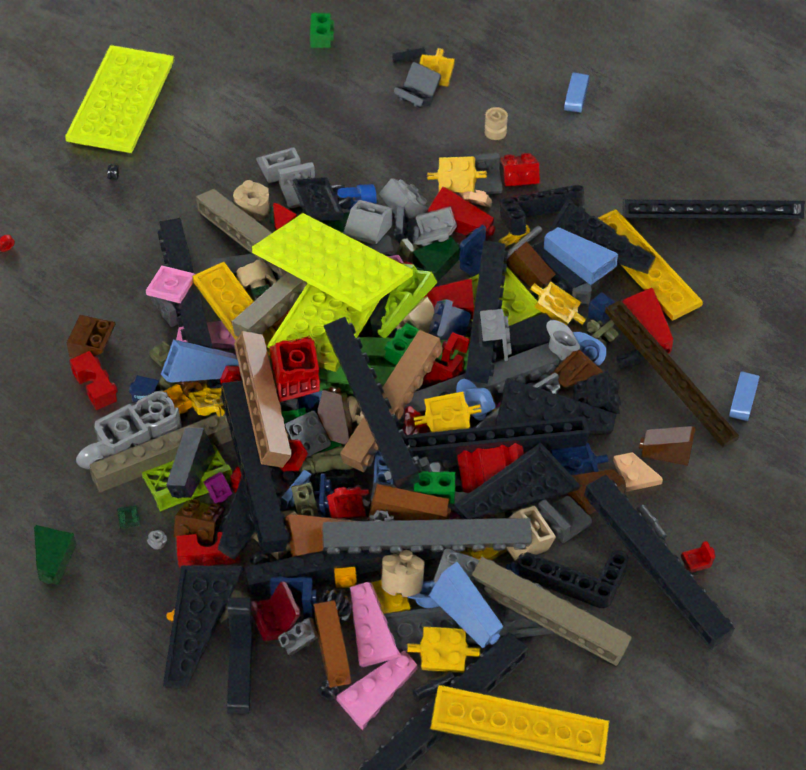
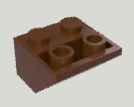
[66,315,116,358]

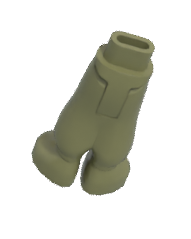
[300,446,353,474]

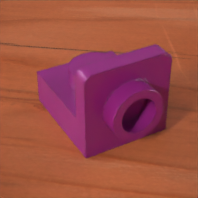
[203,472,233,504]

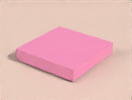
[146,266,195,303]

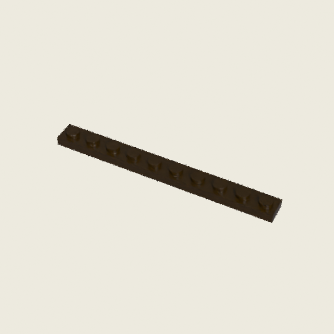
[604,300,739,448]

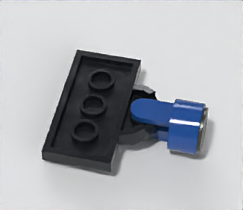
[292,177,378,221]

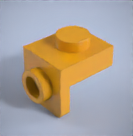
[163,384,193,414]
[335,567,357,588]

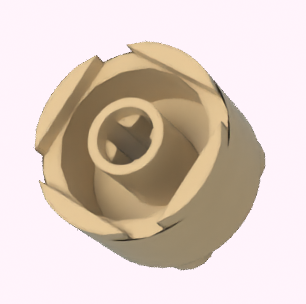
[233,180,270,221]
[236,259,277,301]
[382,550,424,597]

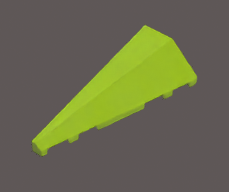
[378,264,437,338]

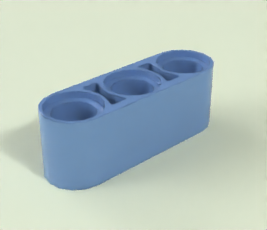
[564,72,589,113]
[729,371,760,421]

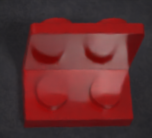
[422,354,464,387]

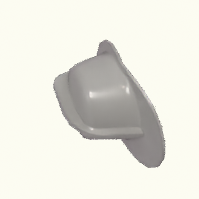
[546,320,580,360]

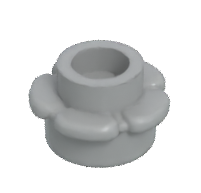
[147,530,167,549]

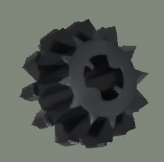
[317,589,352,624]

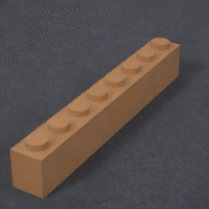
[340,330,442,472]
[234,331,292,468]

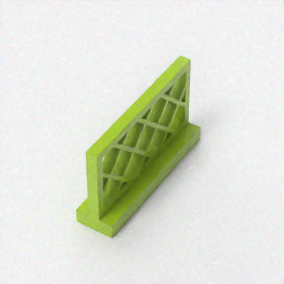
[142,445,232,511]

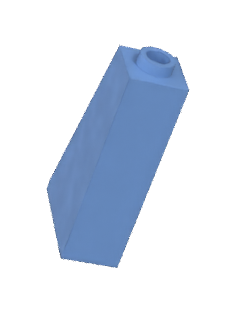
[544,227,618,285]
[161,339,239,382]
[429,562,503,648]

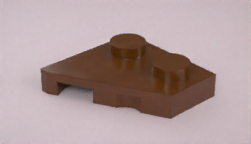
[551,349,603,389]

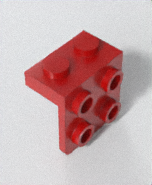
[500,153,540,186]

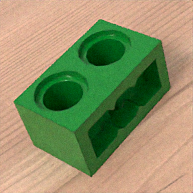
[310,13,334,48]
[384,323,419,365]
[414,471,455,504]

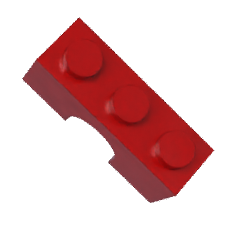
[69,351,118,411]
[176,532,240,568]

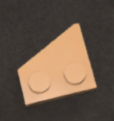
[459,190,492,208]
[613,452,663,492]

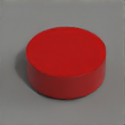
[0,234,15,252]

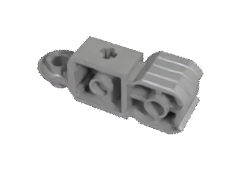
[76,391,182,469]

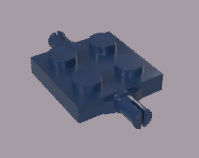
[551,444,609,475]

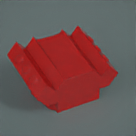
[270,335,320,402]
[457,443,524,493]

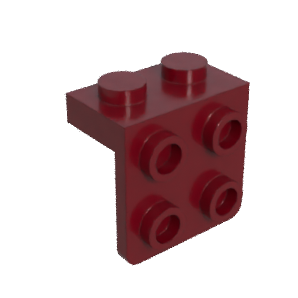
[251,582,300,641]

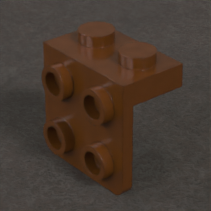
[174,499,225,545]

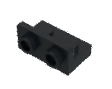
[314,468,354,491]

